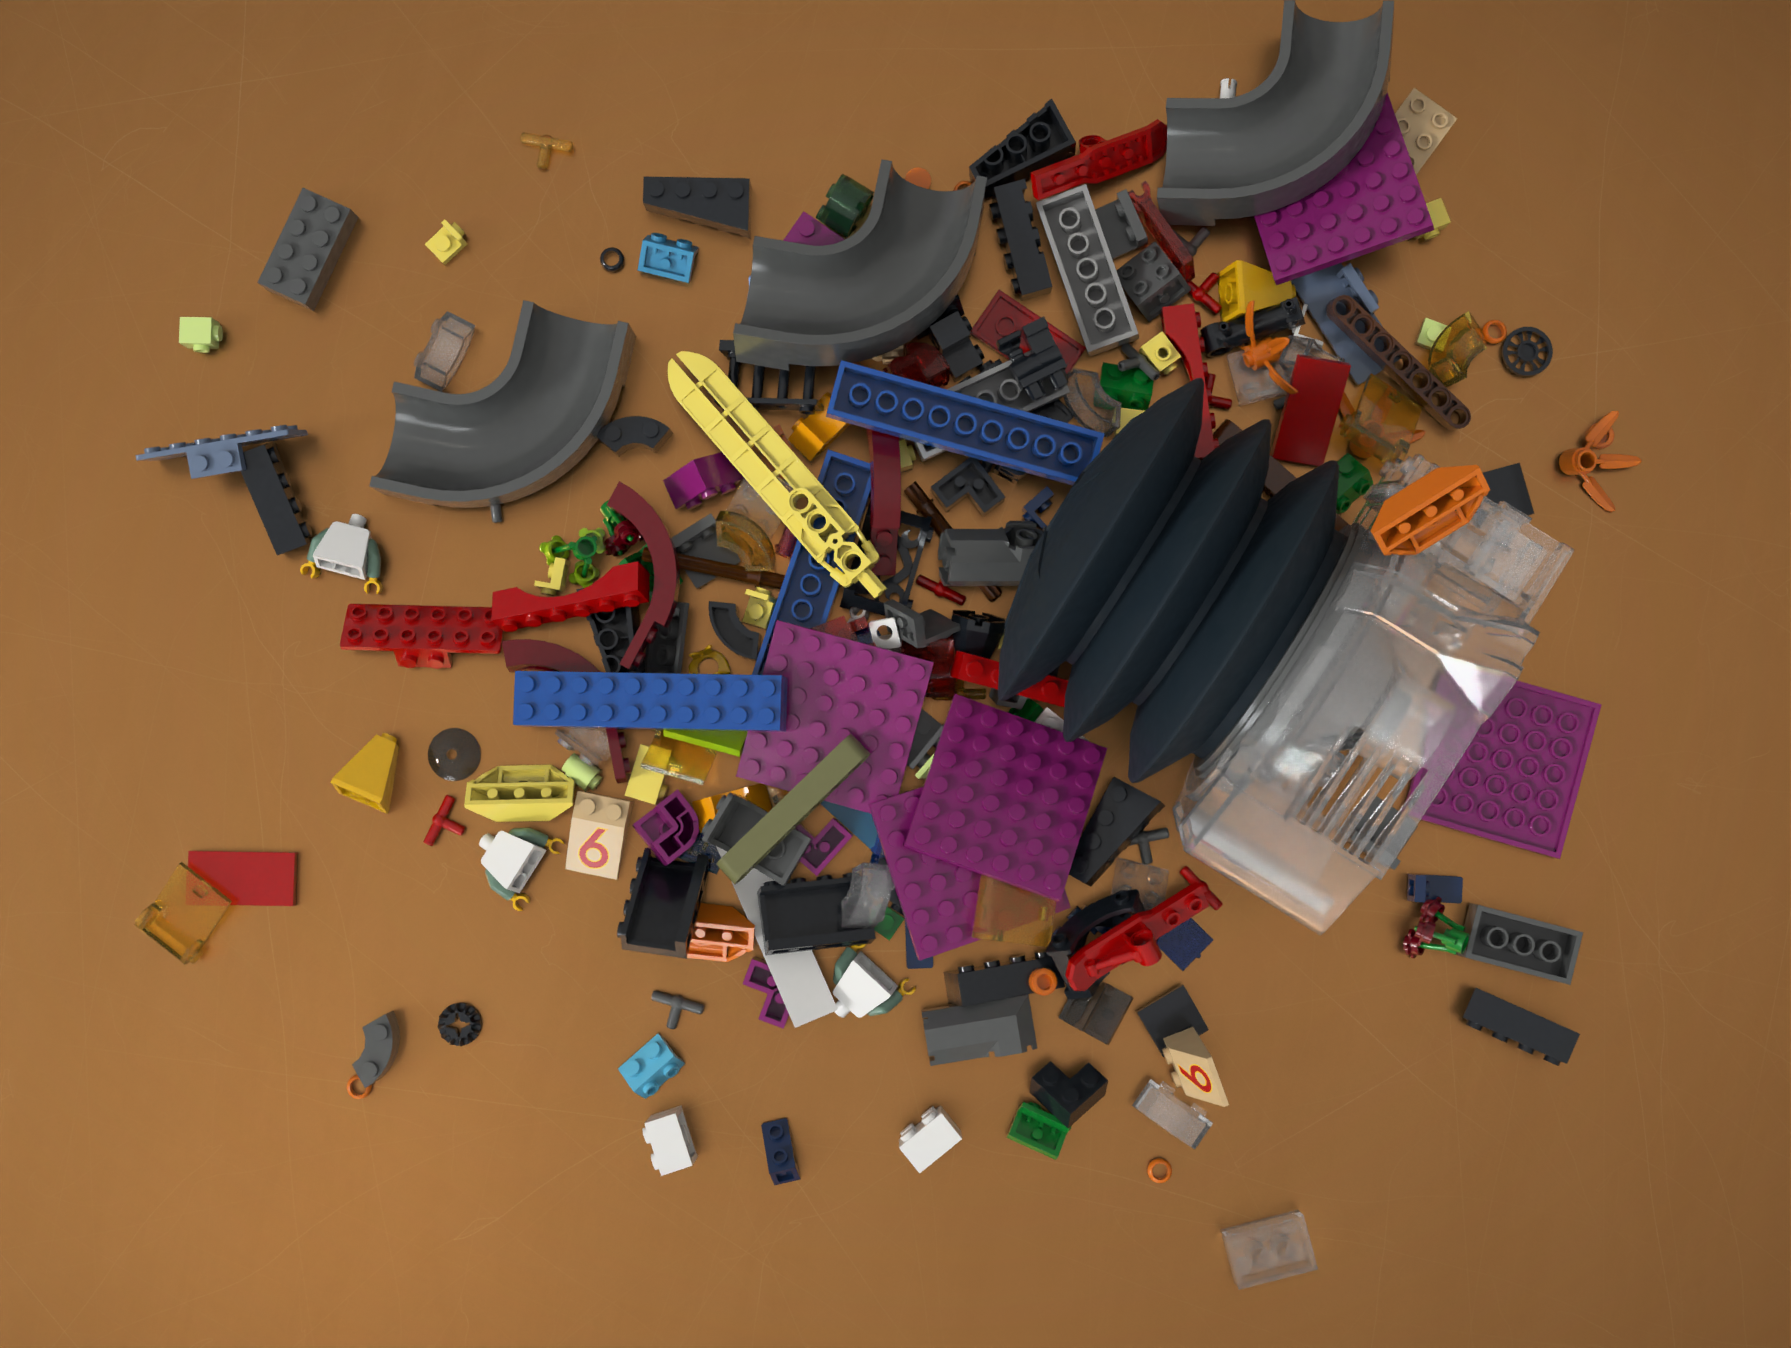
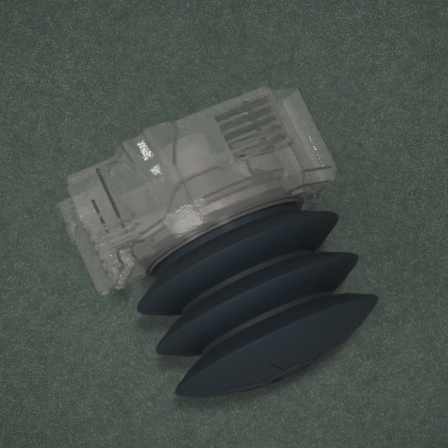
[998,378,1574,935]

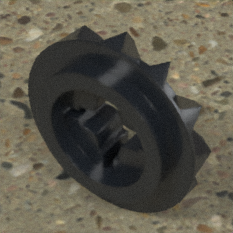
[437,1003,481,1046]

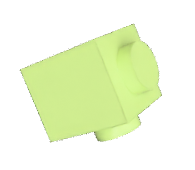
[179,317,223,353]

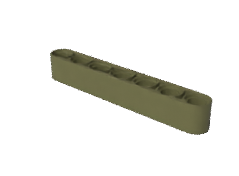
[716,734,870,884]

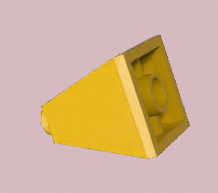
[1217,260,1296,322]
[330,733,399,814]

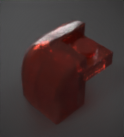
[883,342,950,387]
[900,635,955,697]

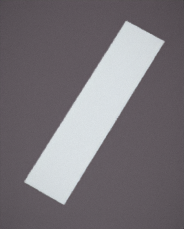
[716,846,838,1028]

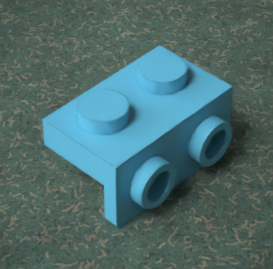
[618,1034,685,1099]

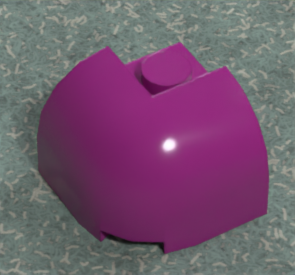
[632,789,699,866]

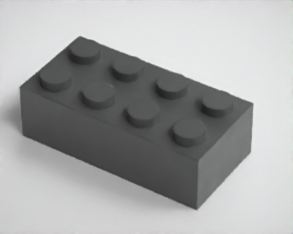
[257,188,358,311]
[1457,903,1583,985]

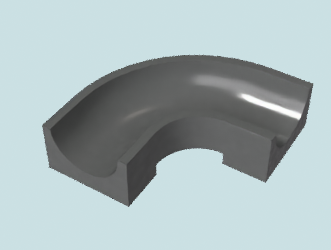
[1157,0,1394,226]
[733,159,987,371]
[369,300,636,508]

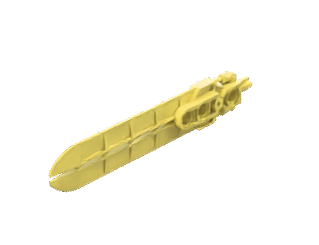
[668,351,887,599]

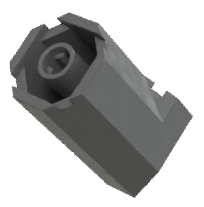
[938,521,1046,586]
[921,994,1037,1066]

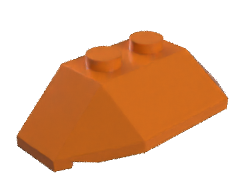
[1371,465,1490,555]
[687,903,755,962]

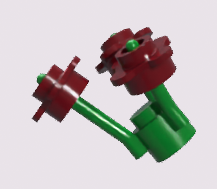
[600,500,645,556]
[1403,896,1470,958]

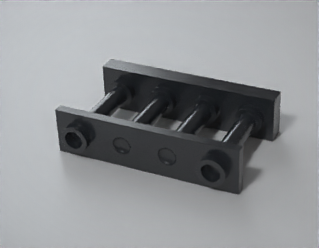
[714,340,824,415]

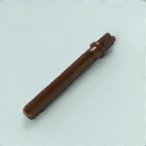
[904,481,1002,602]
[642,547,785,589]

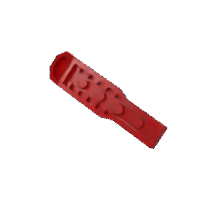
[1030,119,1167,200]
[1065,881,1209,991]

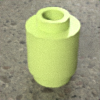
[561,753,602,791]

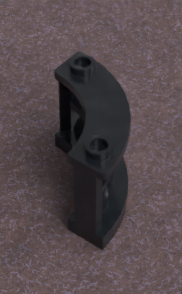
[840,500,934,616]
[1045,889,1159,999]

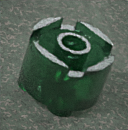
[816,174,874,238]

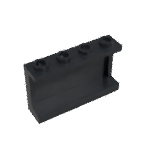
[617,848,709,959]
[757,872,876,955]

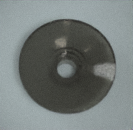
[428,728,481,781]

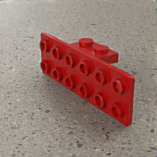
[340,604,504,669]

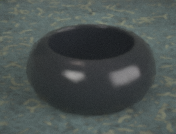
[600,247,624,272]

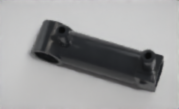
[1200,297,1306,357]

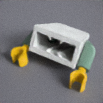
[300,514,383,594]
[479,828,564,911]
[832,944,916,1018]

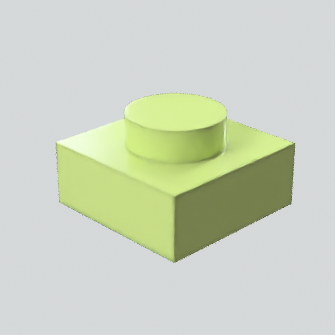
[1415,318,1451,353]

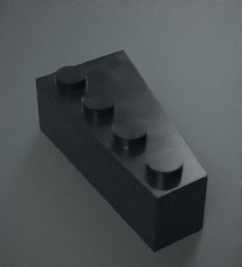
[969,98,1076,199]
[643,177,752,239]
[989,179,1052,301]
[241,441,313,555]
[576,588,645,673]
[1069,777,1165,887]
[943,951,1065,1007]
[1463,988,1580,1066]

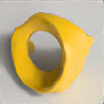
[689,645,730,674]

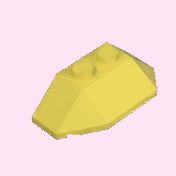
[464,765,575,822]

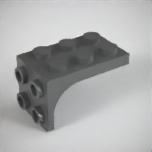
[702,793,813,886]

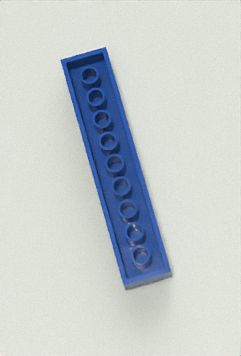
[826,360,1105,485]
[752,449,871,675]
[513,671,788,732]

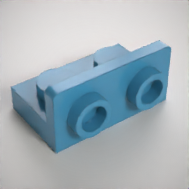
[637,233,699,283]

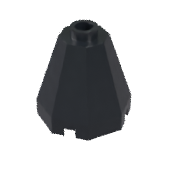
[951,610,1005,659]

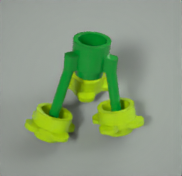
[539,528,605,588]

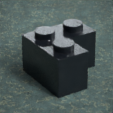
[929,311,985,383]
[930,457,1006,517]
[1030,1061,1108,1128]

